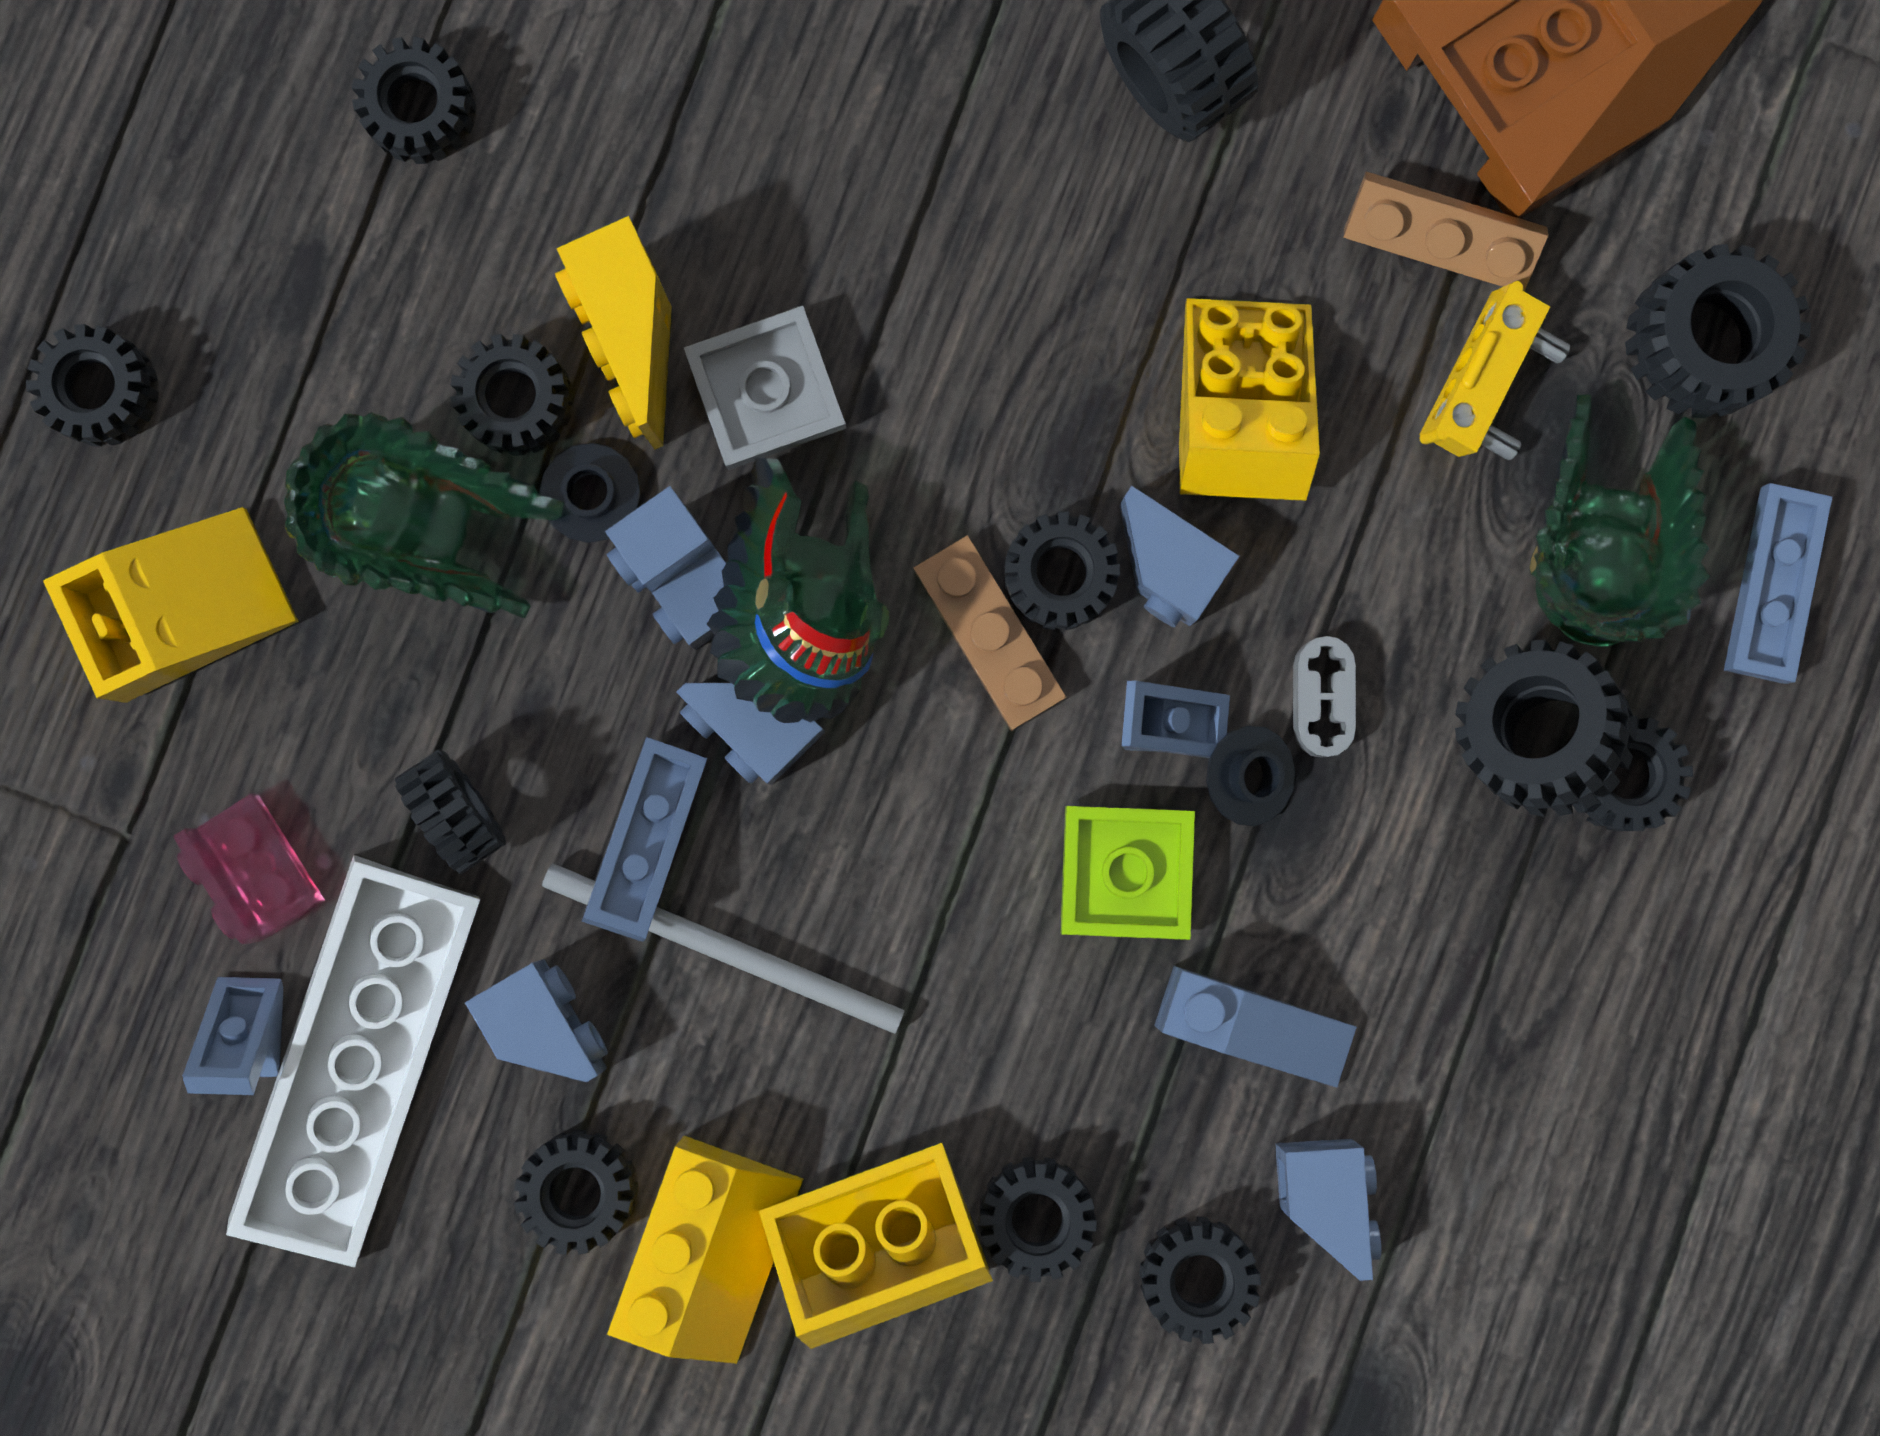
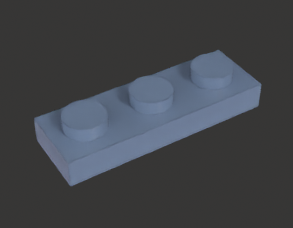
[1724,483,1832,684]
[582,737,707,942]

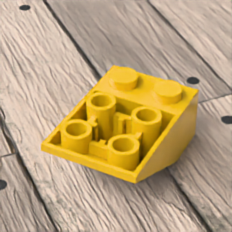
[555,216,672,450]
[1179,298,1320,501]
[43,507,299,703]

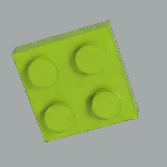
[1061,806,1195,940]

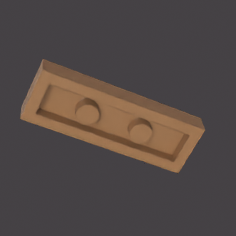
[1343,171,1548,291]
[913,535,1066,731]

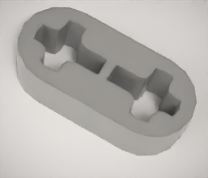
[1293,636,1356,758]

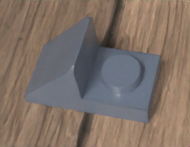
[1122,681,1230,758]
[182,977,283,1095]

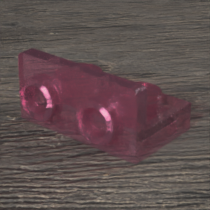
[174,794,325,945]

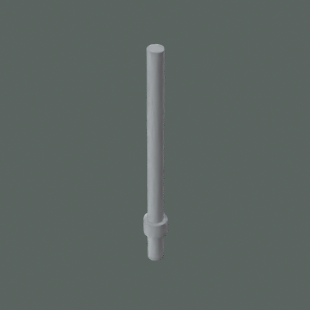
[542,863,905,1034]

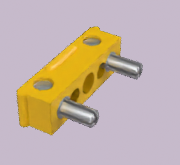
[1419,281,1570,460]

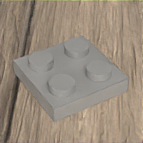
[684,306,846,470]

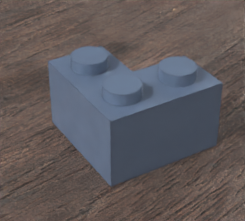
[605,486,757,650]

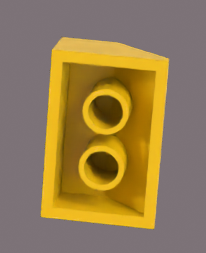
[607,1136,803,1364]
[759,1143,993,1349]

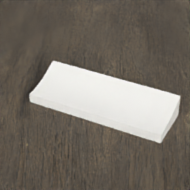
[226,855,480,1267]

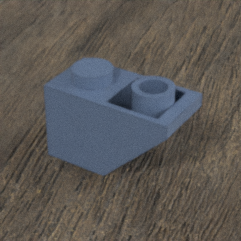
[676,683,825,785]
[465,959,608,1082]
[1275,1139,1381,1281]

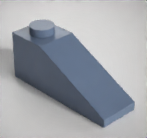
[1154,966,1357,1088]

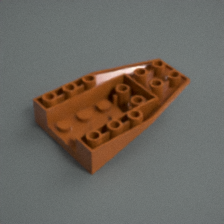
[1372,0,1763,219]

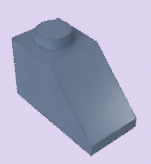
[1119,486,1239,627]

